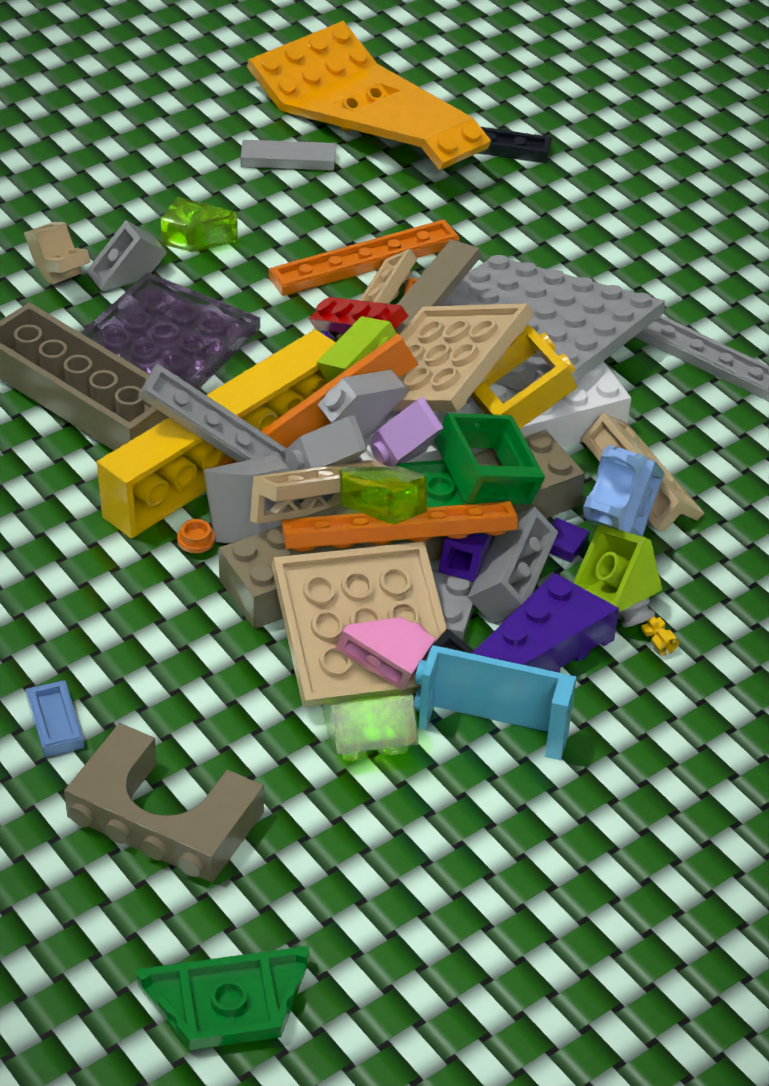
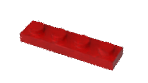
[309,297,409,333]

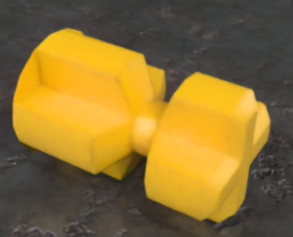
[641,616,679,656]

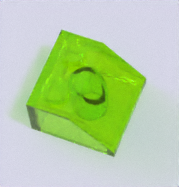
[322,691,419,760]

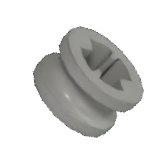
[618,597,655,627]

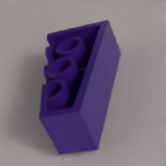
[471,573,619,673]

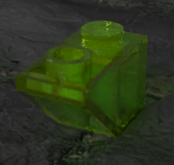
[161,197,238,252]

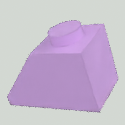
[369,397,443,469]

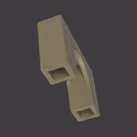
[64,722,264,883]

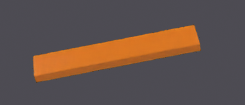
[269,219,460,296]
[218,333,419,466]

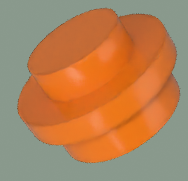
[177,519,215,553]

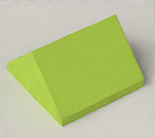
[573,524,662,612]

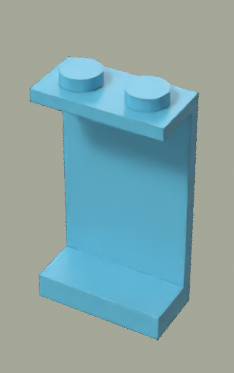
[413,645,576,760]

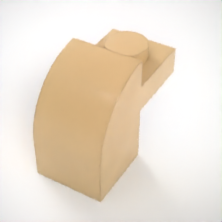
[24,222,91,284]

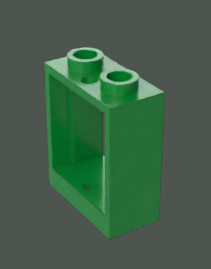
[434,413,545,505]

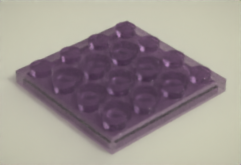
[81,272,260,390]

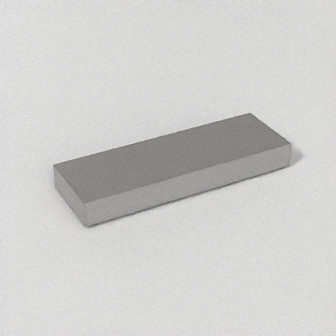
[241,140,336,171]

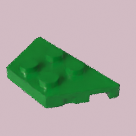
[136,946,309,1050]

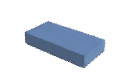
[26,680,84,757]

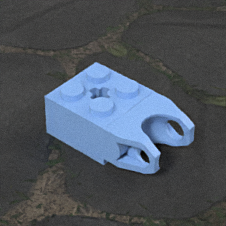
[583,445,665,537]

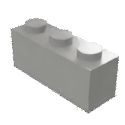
[467,506,558,623]

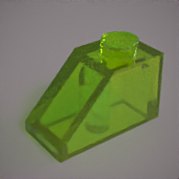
[339,466,427,525]

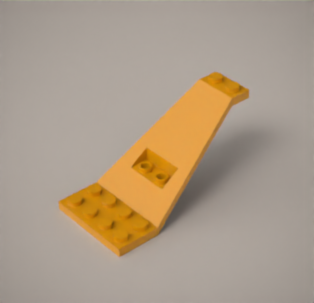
[247,21,491,171]

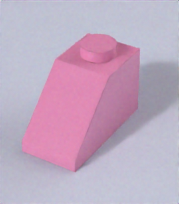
[336,617,436,691]

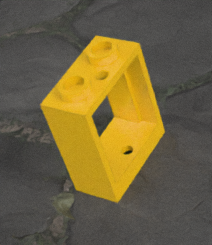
[470,324,578,429]

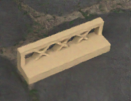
[581,412,704,532]
[250,460,396,524]

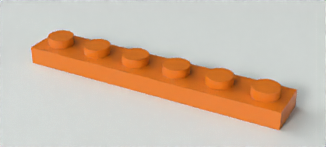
[281,501,518,552]

